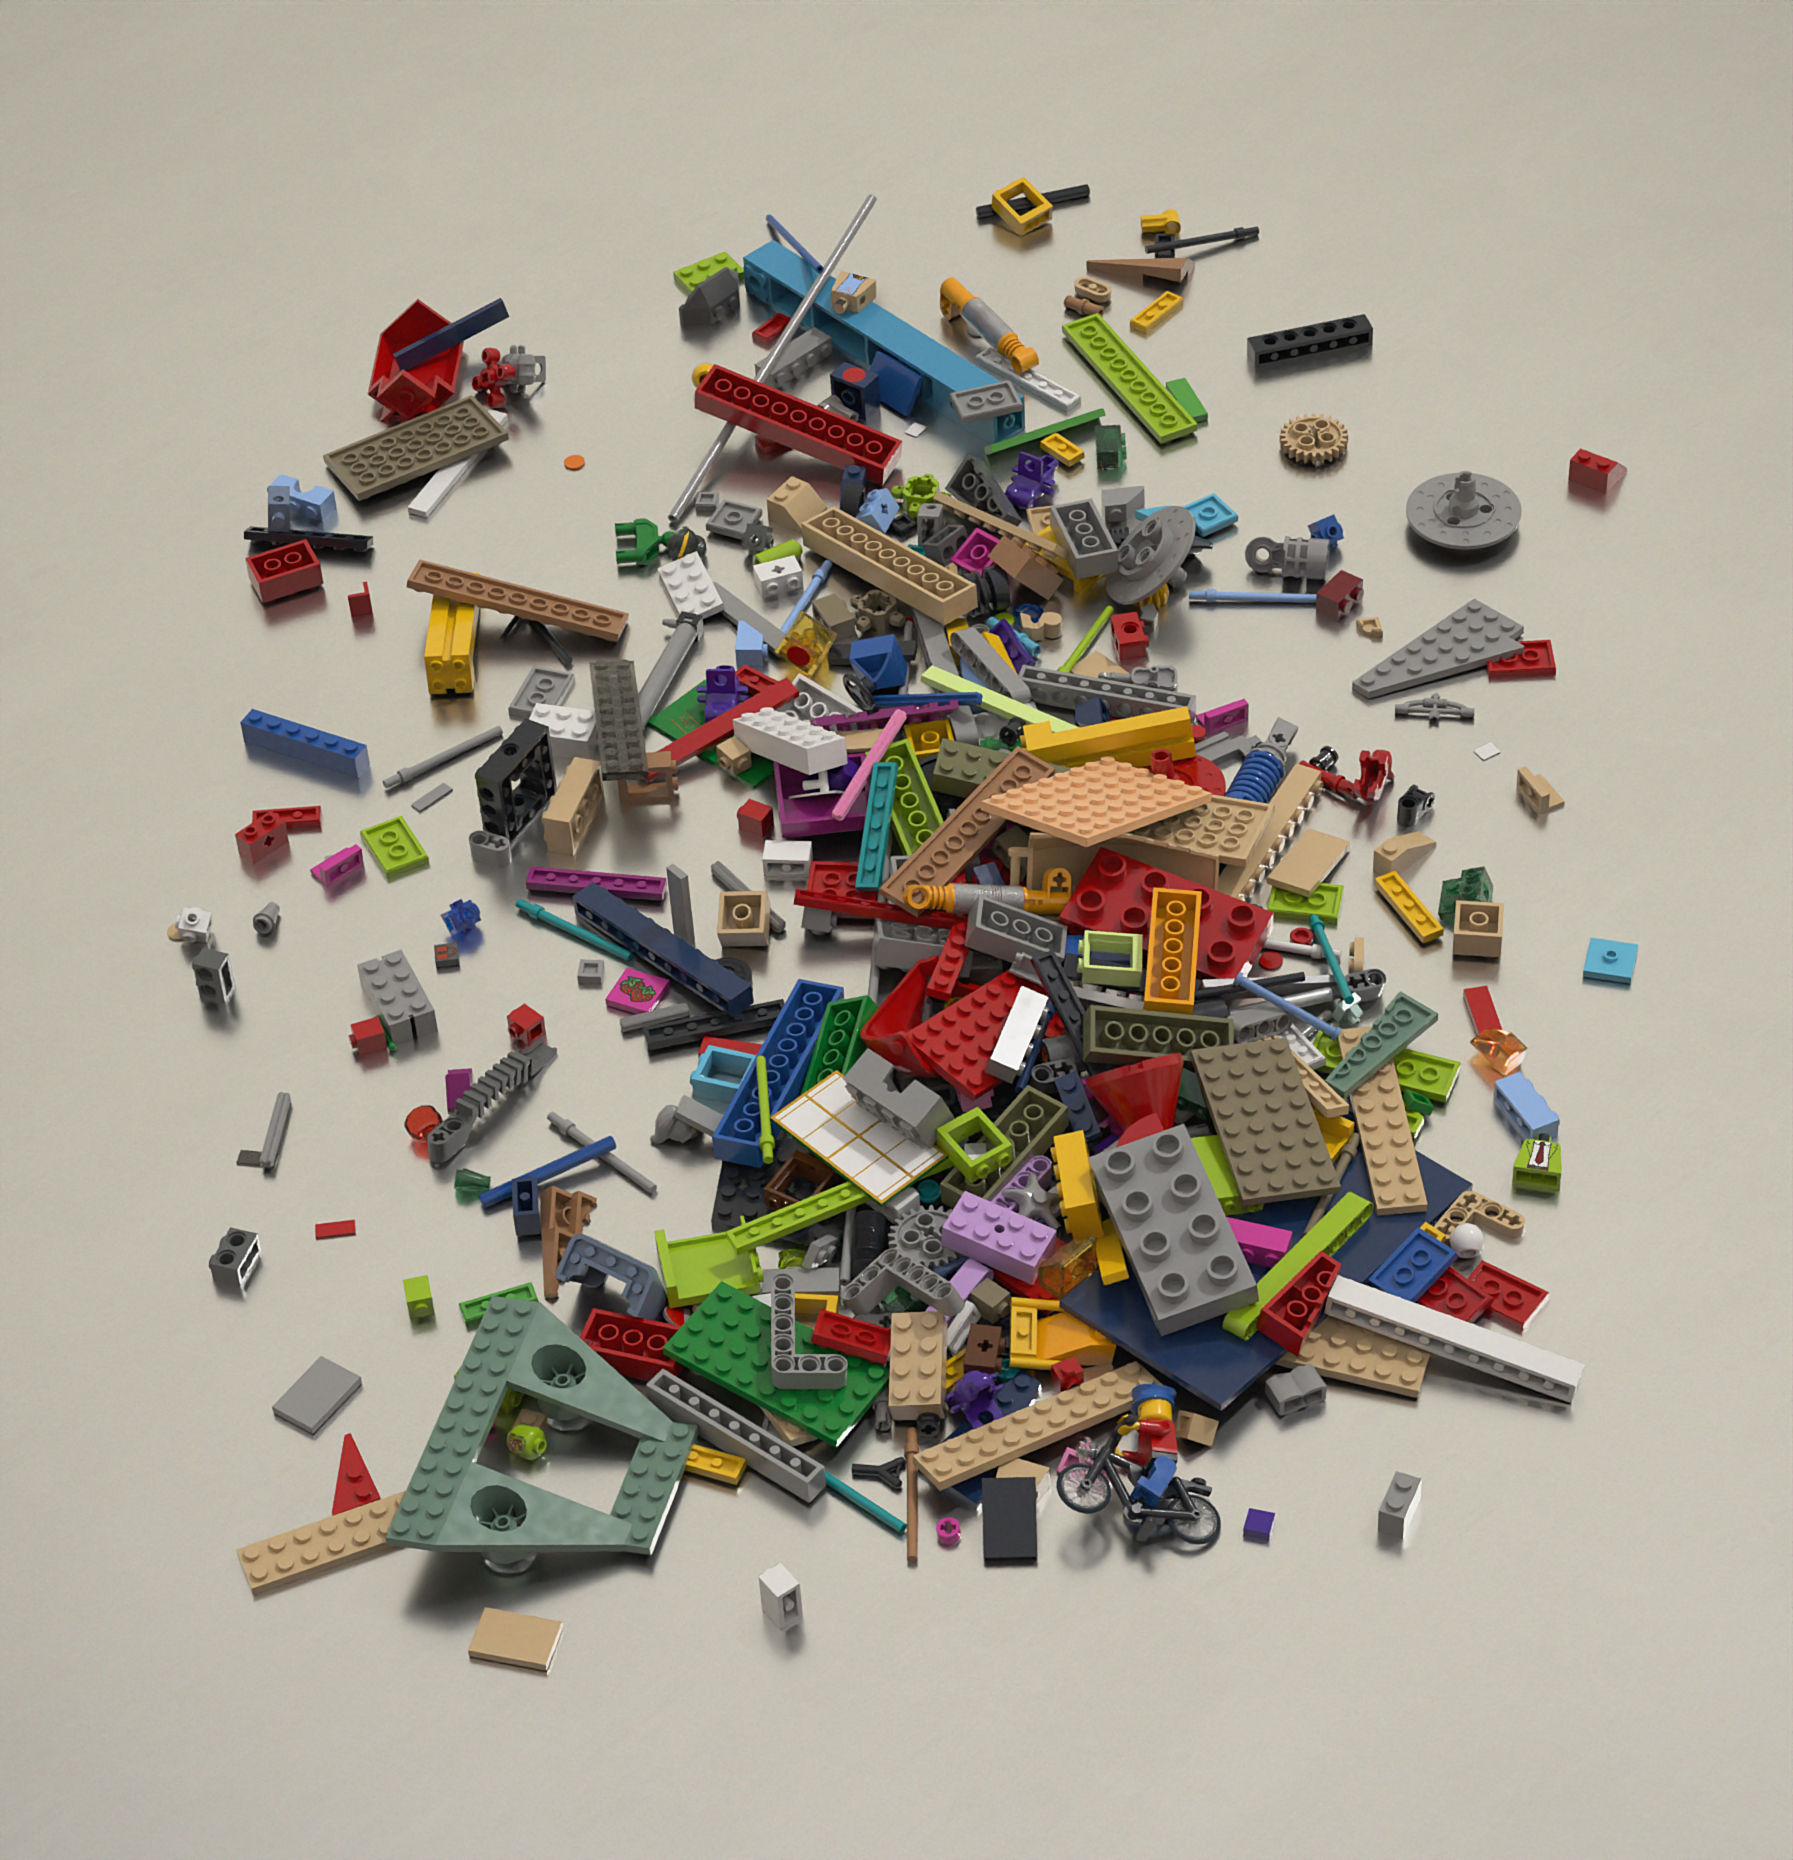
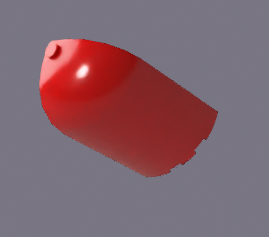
[860,955,981,1078]

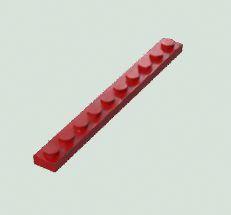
[926,857,1003,1002]

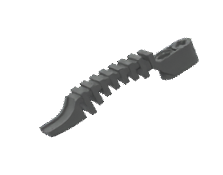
[427,1040,557,1163]

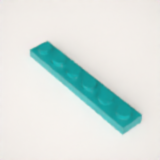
[855,762,898,891]

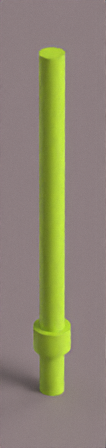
[1057,606,1114,673]
[756,1056,775,1164]

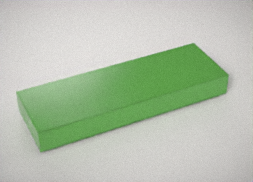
[1166,378,1208,422]
[458,1282,539,1327]

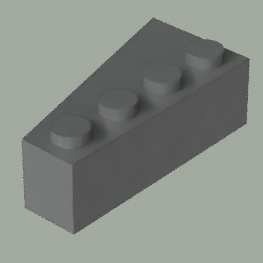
[945,453,1022,538]

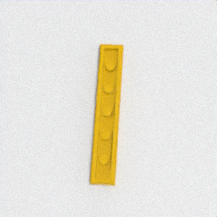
[1093,1218,1129,1285]

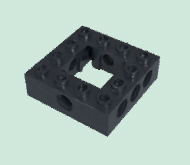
[475,718,557,847]

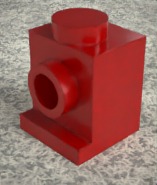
[1051,1356,1084,1394]

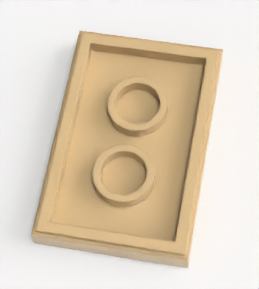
[468,1607,563,1671]

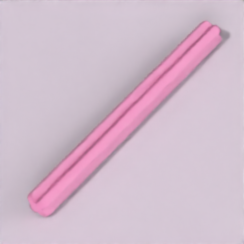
[832,709,906,821]

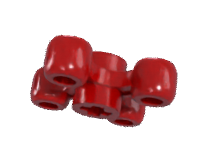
[472,348,516,409]

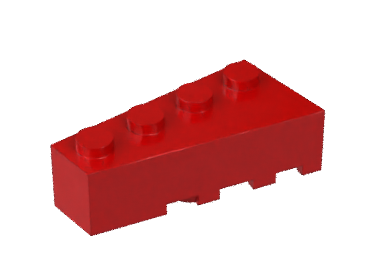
[1256,1251,1342,1357]

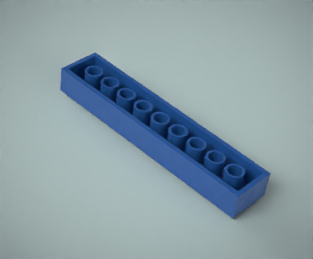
[712,979,844,1168]

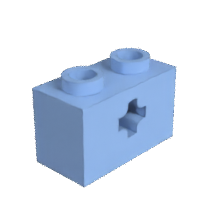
[856,488,900,534]

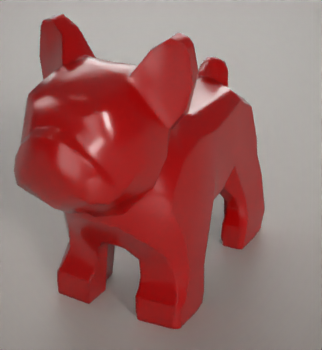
[1353,750,1395,806]

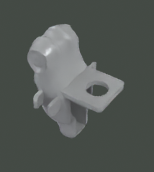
[497,345,546,393]

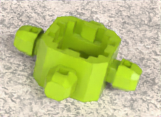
[891,473,951,518]

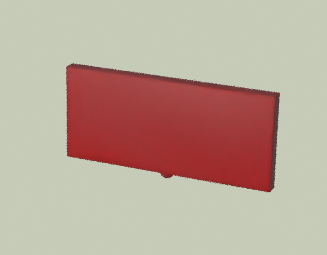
[315,1219,356,1239]

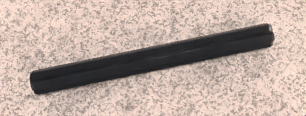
[976,184,1090,218]

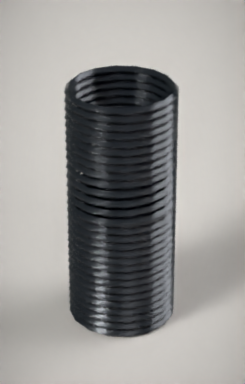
[850,1210,886,1283]

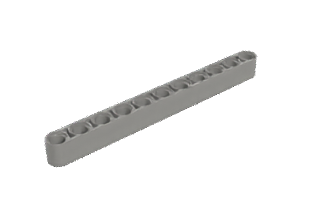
[910,606,979,746]

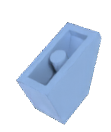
[735,621,768,666]

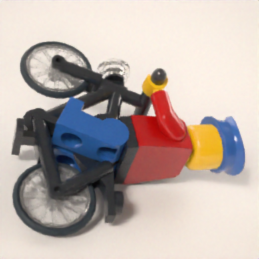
[1056,1384,1221,1545]

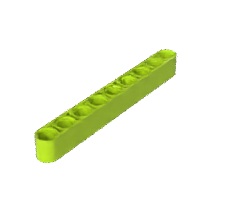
[1223,1192,1374,1341]

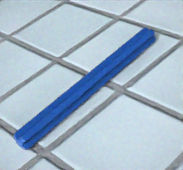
[873,692,983,708]
[479,1136,616,1208]

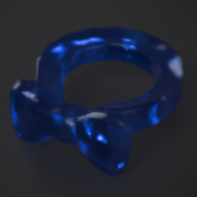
[1012,604,1044,626]

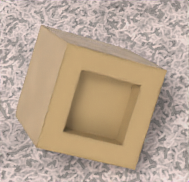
[1175,1410,1219,1446]

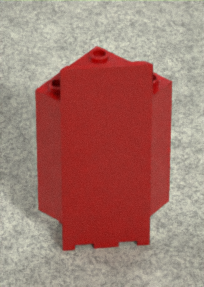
[368,299,464,421]

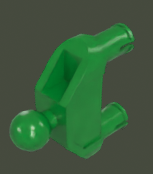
[615,518,674,565]

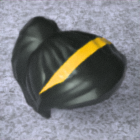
[667,526,707,561]

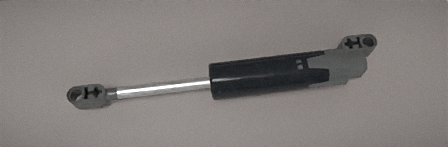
[1029,969,1386,1095]

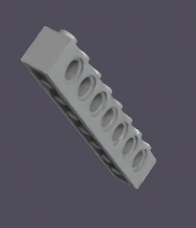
[1018,665,1196,725]

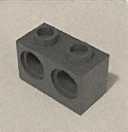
[922,524,968,567]
[192,948,236,1003]
[209,1227,261,1287]

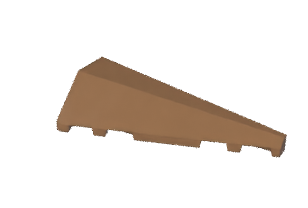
[1086,258,1195,282]
[540,1185,597,1298]

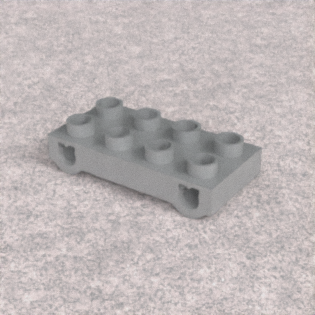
[1088,1124,1259,1336]

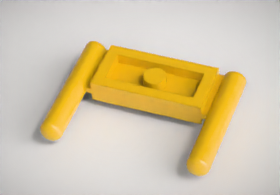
[1009,1297,1064,1370]

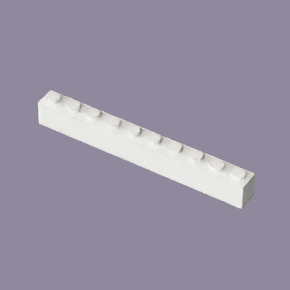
[1324,1275,1585,1403]

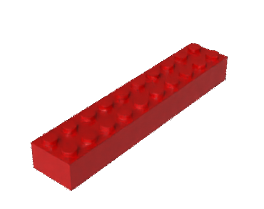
[695,364,902,486]

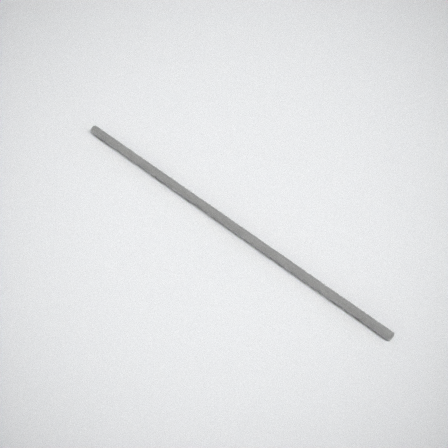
[668,194,877,523]

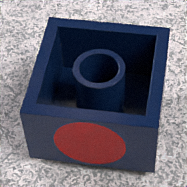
[830,362,880,421]

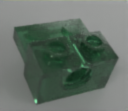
[1438,866,1494,920]

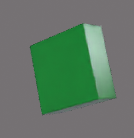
[1402,1089,1434,1116]

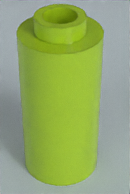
[753,539,803,565]

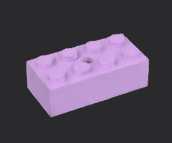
[941,1191,1057,1285]

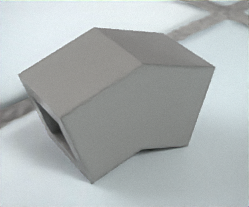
[1140,604,1158,631]

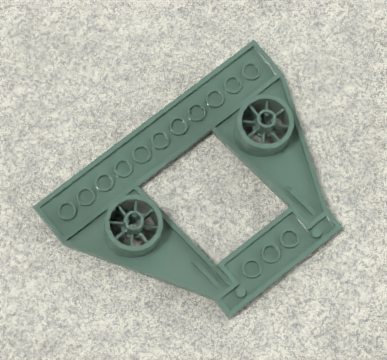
[385,1296,699,1564]

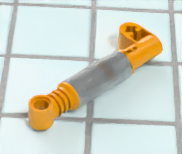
[940,277,1039,374]
[903,867,1071,915]

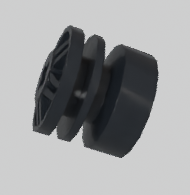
[960,564,1011,618]

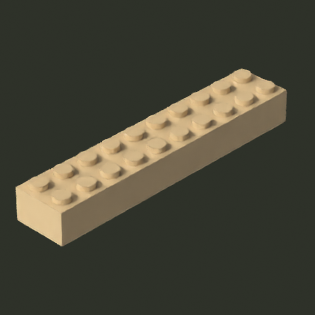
[801,506,978,625]

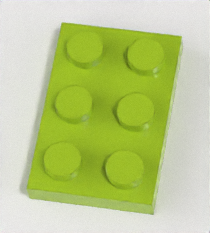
[673,251,745,294]

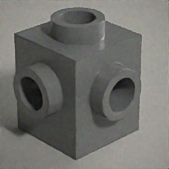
[741,523,774,556]

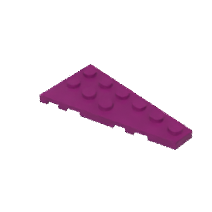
[810,699,959,734]

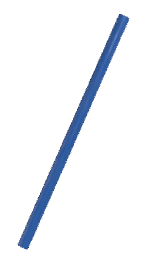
[766,214,824,273]

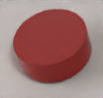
[1290,927,1314,946]

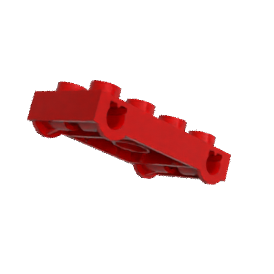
[1059,847,1274,1000]

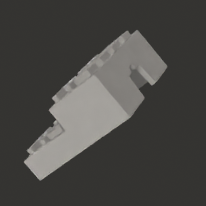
[843,1048,969,1149]

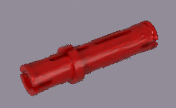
[1299,760,1358,799]

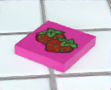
[605,968,670,1014]

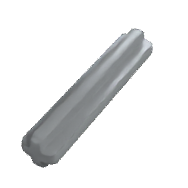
[619,1003,690,1032]

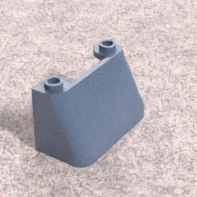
[554,1234,669,1322]

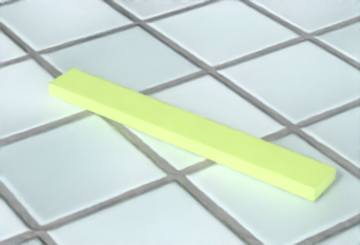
[920,665,1079,733]

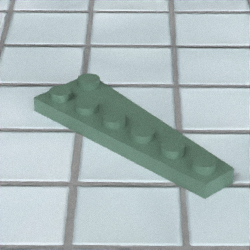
[1325,991,1438,1099]

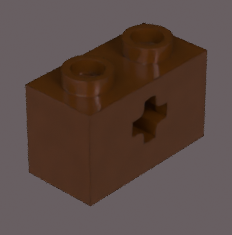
[963,1324,1006,1384]

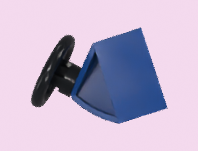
[843,634,908,711]

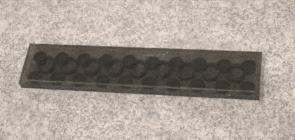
[589,659,648,781]

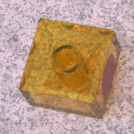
[774,610,838,676]

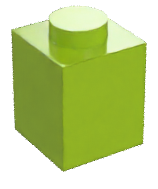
[403,1275,435,1319]

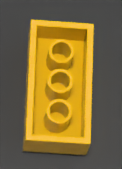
[1051,1130,1104,1243]

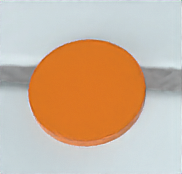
[564,455,585,470]

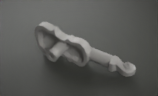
[1098,665,1178,690]

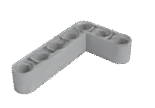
[841,1248,965,1317]
[771,1273,848,1389]

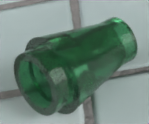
[454,1168,491,1192]

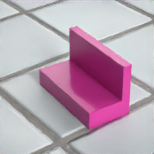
[1196,699,1249,735]
[310,844,364,887]

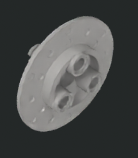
[1406,471,1522,549]
[1106,506,1196,605]

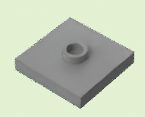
[705,499,763,539]

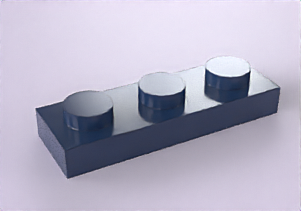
[1054,1070,1103,1143]

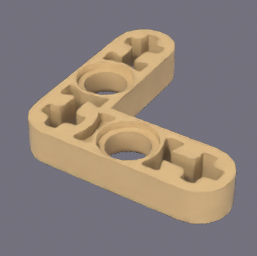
[1434,1191,1525,1247]

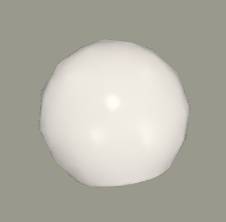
[1449,1223,1485,1258]

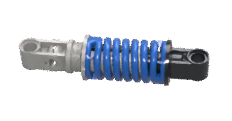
[1224,717,1299,803]

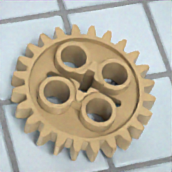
[1279,413,1348,464]

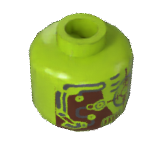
[507,1423,547,1461]

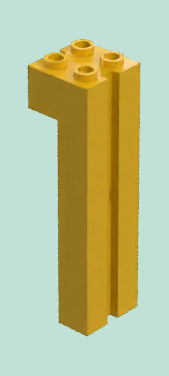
[424,572,480,694]
[1020,706,1197,768]

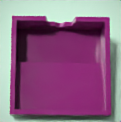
[774,753,870,838]

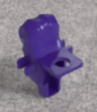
[1005,452,1059,510]
[696,665,749,723]
[944,1370,1004,1429]

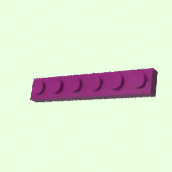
[526,866,667,901]

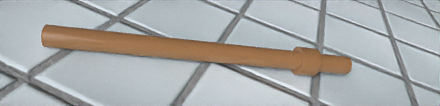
[904,1427,920,1562]

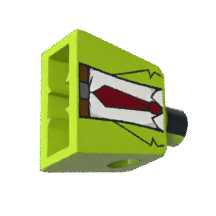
[1512,1133,1562,1190]

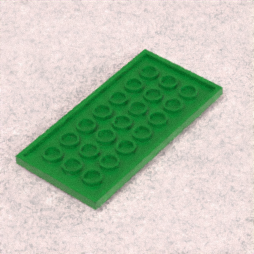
[663,1281,890,1448]

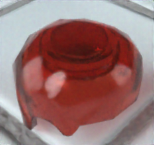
[404,1105,443,1144]

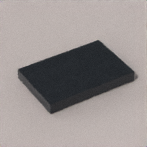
[982,1477,1038,1560]

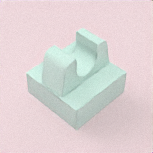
[1333,992,1363,1026]

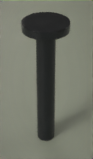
[499,616,521,641]

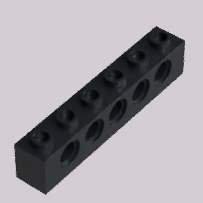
[1247,314,1373,369]

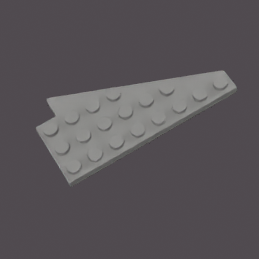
[1352,599,1524,699]

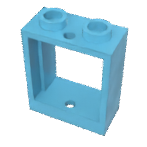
[690,1045,756,1103]

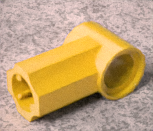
[1140,209,1181,235]

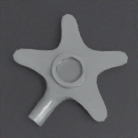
[1002,1173,1064,1230]

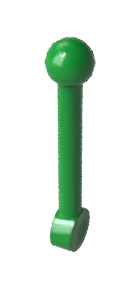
[375,1015,397,1051]

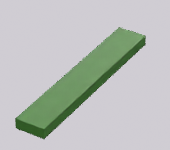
[984,408,1106,455]

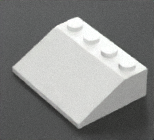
[775,673,863,735]

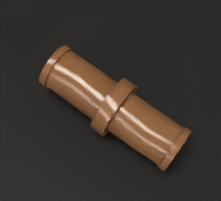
[1063,295,1104,317]

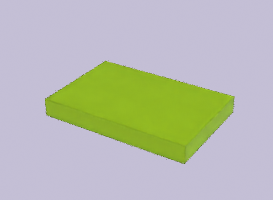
[360,815,429,878]
[1267,883,1344,924]

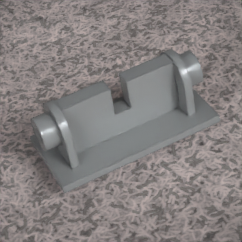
[1009,952,1044,988]

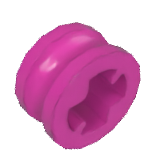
[936,1517,961,1544]

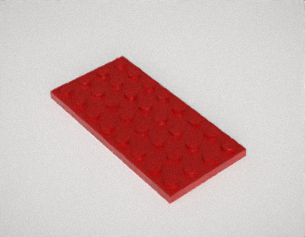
[907,969,1065,1102]

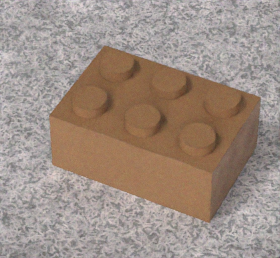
[988,535,1064,600]

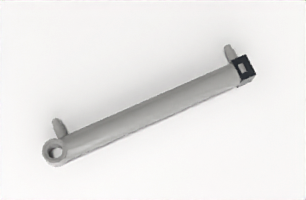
[596,611,704,763]

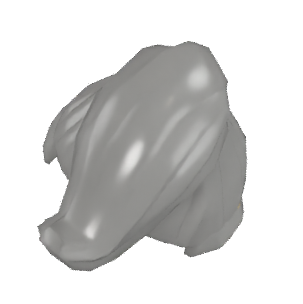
[650,1105,702,1144]

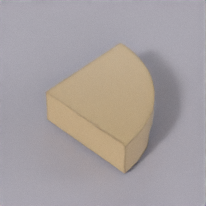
[1356,617,1383,637]

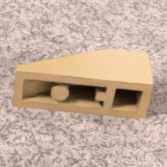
[1373,831,1436,876]

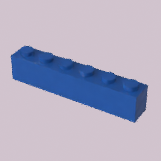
[240,709,370,779]

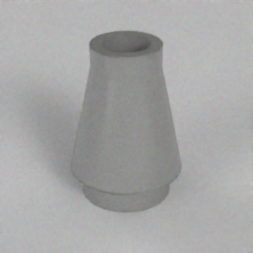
[253,902,280,934]

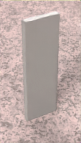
[411,783,453,812]

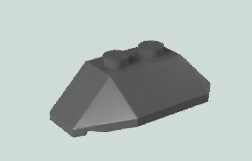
[679,267,740,326]

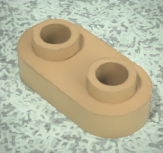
[1074,277,1111,303]
[1348,937,1364,973]

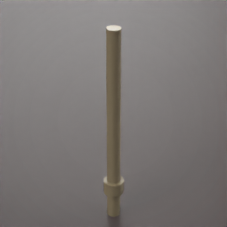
[1302,1133,1360,1237]

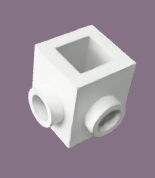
[175,907,213,943]

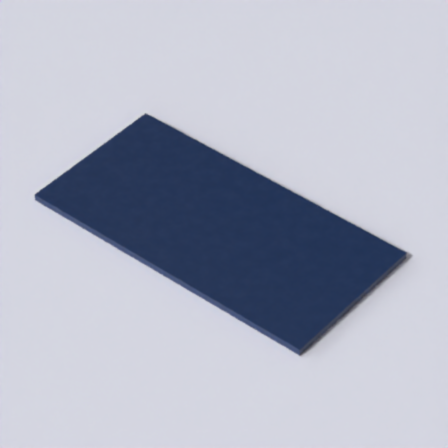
[1059,1102,1473,1411]

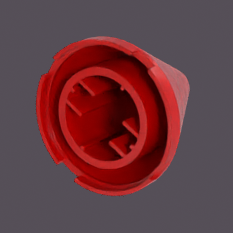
[1085,1053,1184,1132]

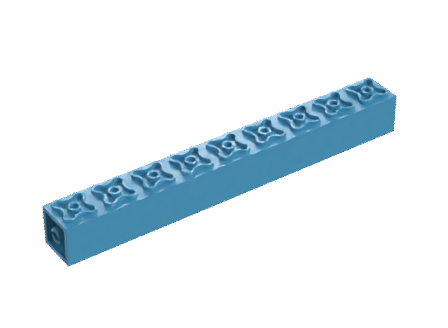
[743,240,1025,445]

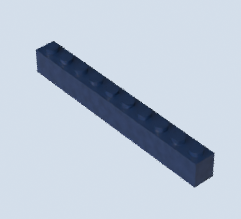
[572,882,754,1018]

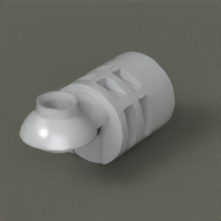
[1245,536,1330,581]

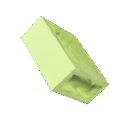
[1077,930,1143,987]

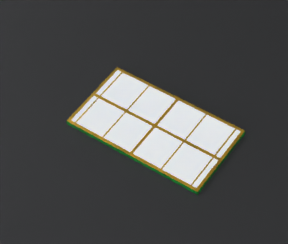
[770,1070,948,1207]

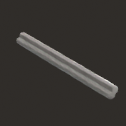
[711,861,786,933]

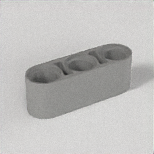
[1227,1003,1293,1044]

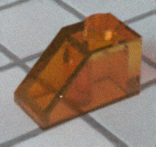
[1470,1028,1528,1076]

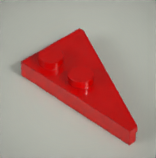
[332,1433,381,1516]

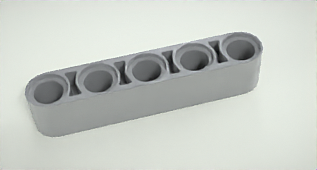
[950,627,1031,704]

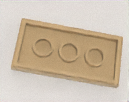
[1267,828,1351,897]

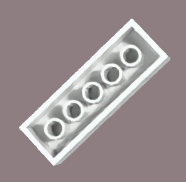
[733,707,848,775]

